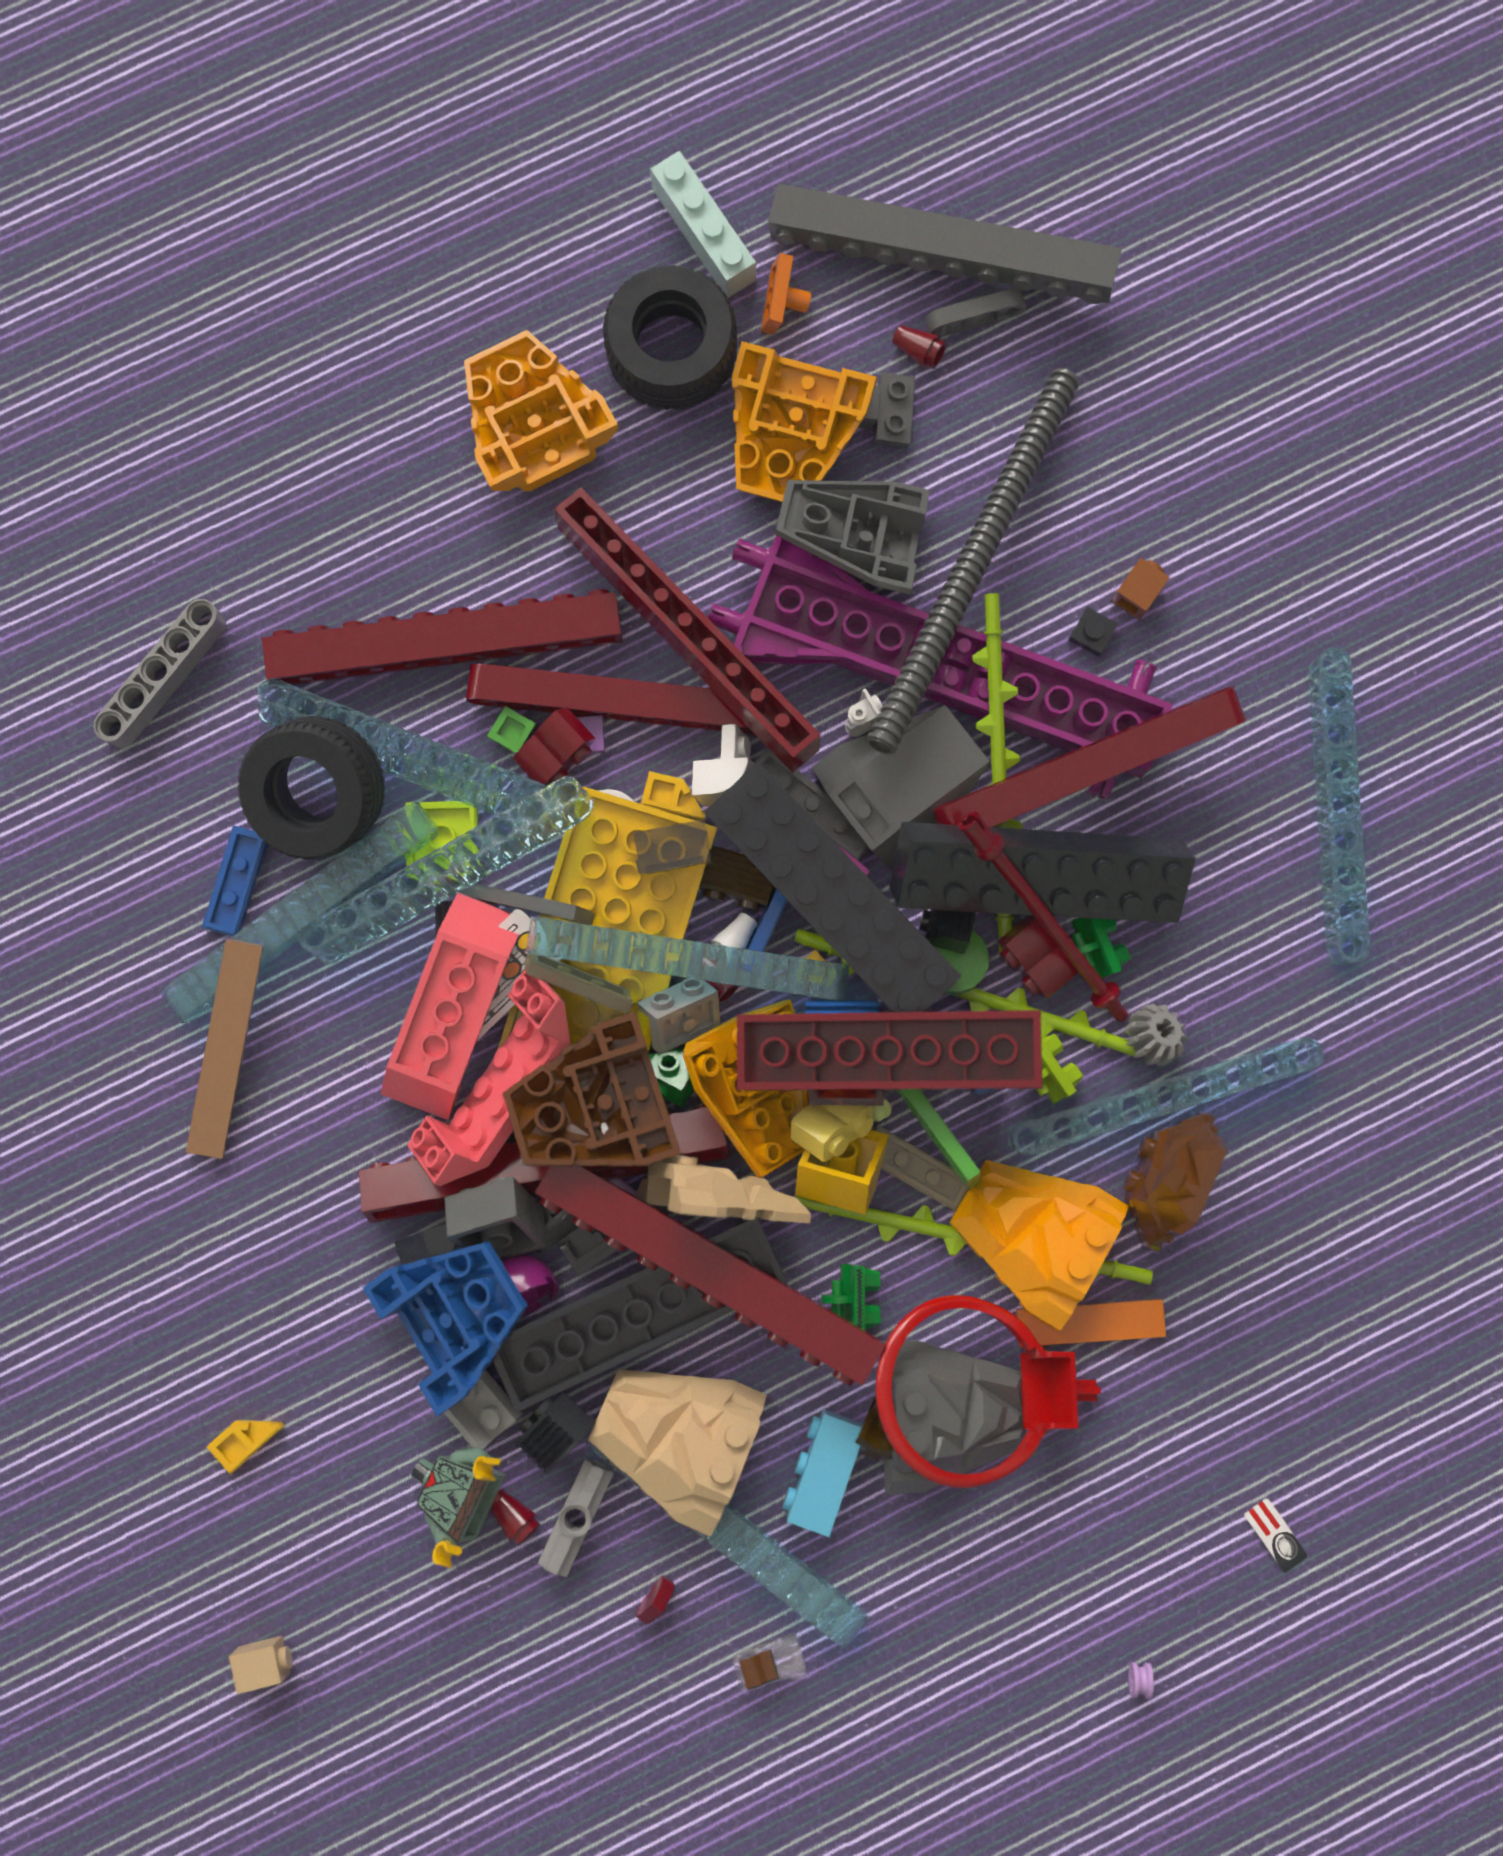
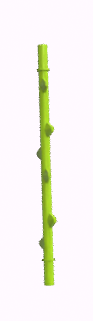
[972,593,1023,956]
[794,928,1136,1057]
[795,1196,1153,1285]

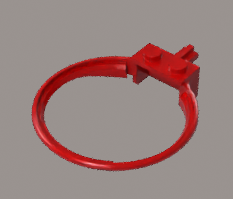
[875,1295,1101,1488]

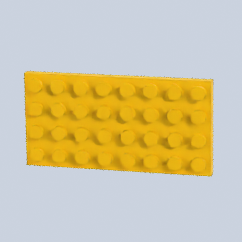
[498,785,718,1053]

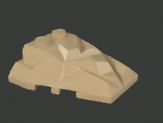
[636,1155,811,1223]
[588,1369,766,1537]

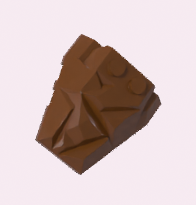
[502,1012,682,1166]
[1123,1112,1227,1252]

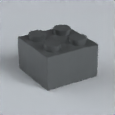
[445,1176,547,1260]

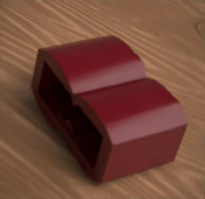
[513,707,596,790]
[997,915,1078,999]

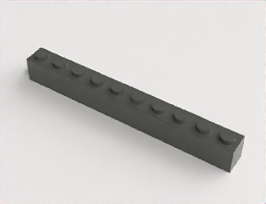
[768,183,1122,304]

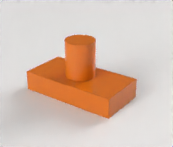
[760,253,811,335]

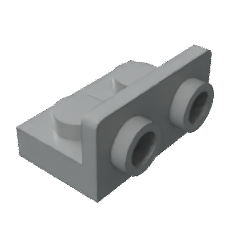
[638,976,721,1054]
[444,1369,522,1449]

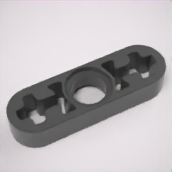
[925,288,1027,337]

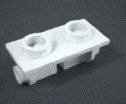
[845,688,882,737]

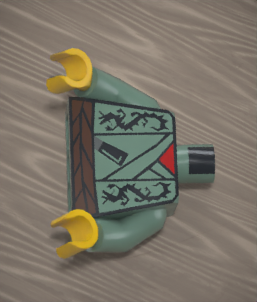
[412,1448,506,1569]

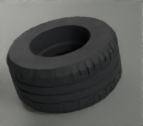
[603,265,737,410]
[237,716,385,860]

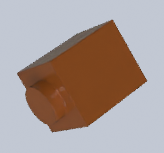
[1111,557,1170,620]

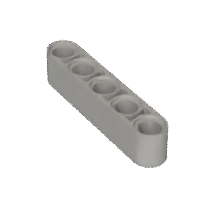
[93,599,226,748]

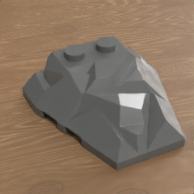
[880,1340,1026,1495]

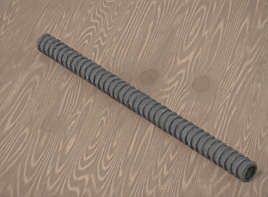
[866,368,1080,754]

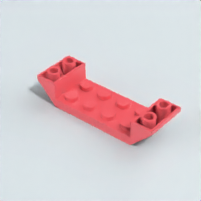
[381,892,519,1120]
[407,970,570,1186]

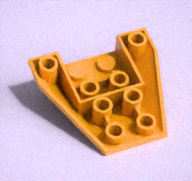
[683,999,808,1177]

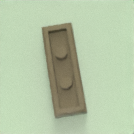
[524,950,633,1014]
[875,1125,968,1211]

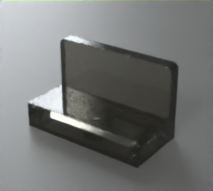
[634,820,713,876]

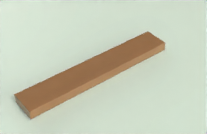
[186,938,264,1159]

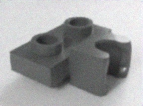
[858,372,915,448]

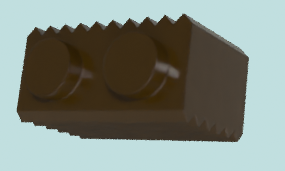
[699,845,773,912]

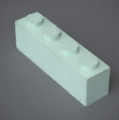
[650,151,756,298]

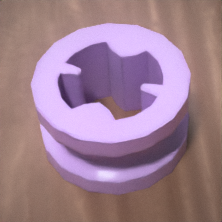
[1128,1662,1154,1699]

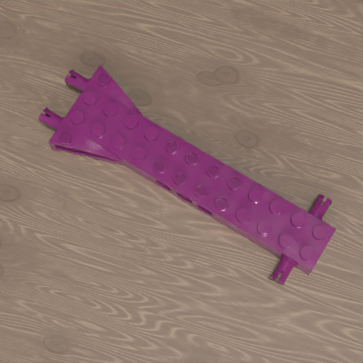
[708,535,1173,800]

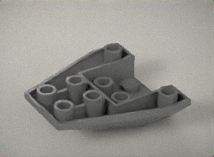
[812,705,990,871]

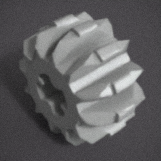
[1124,1003,1189,1066]

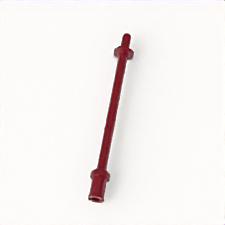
[958,812,1128,1022]

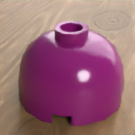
[501,1255,560,1318]

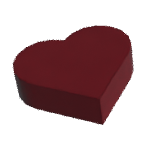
[635,1575,675,1625]

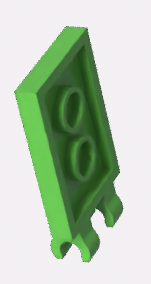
[894,1090,981,1190]

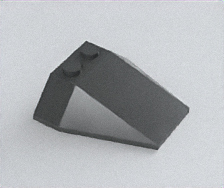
[775,480,930,595]

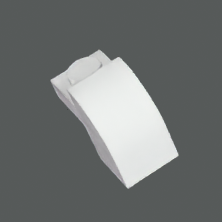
[692,724,754,806]

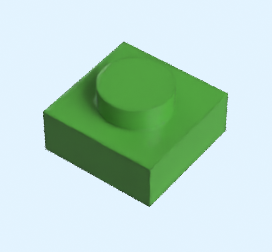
[487,706,537,754]

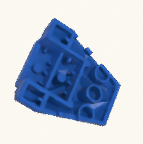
[363,1241,528,1416]

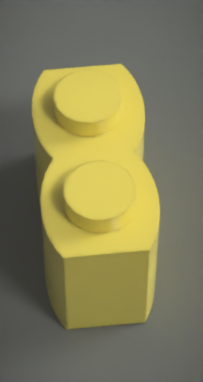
[791,1090,874,1162]

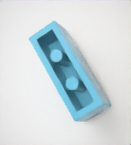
[782,1409,863,1537]

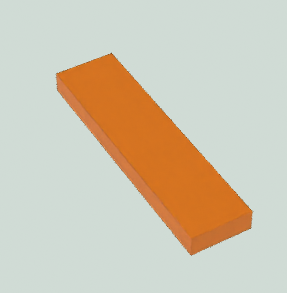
[1015,1299,1166,1347]

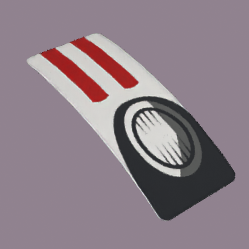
[1244,1498,1307,1572]

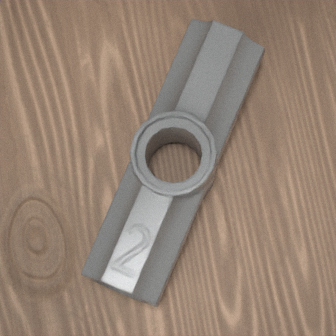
[538,1458,614,1577]

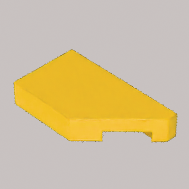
[641,771,706,823]
[207,1420,284,1475]

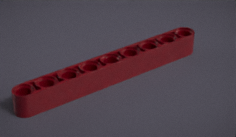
[466,664,755,735]
[932,686,1247,827]

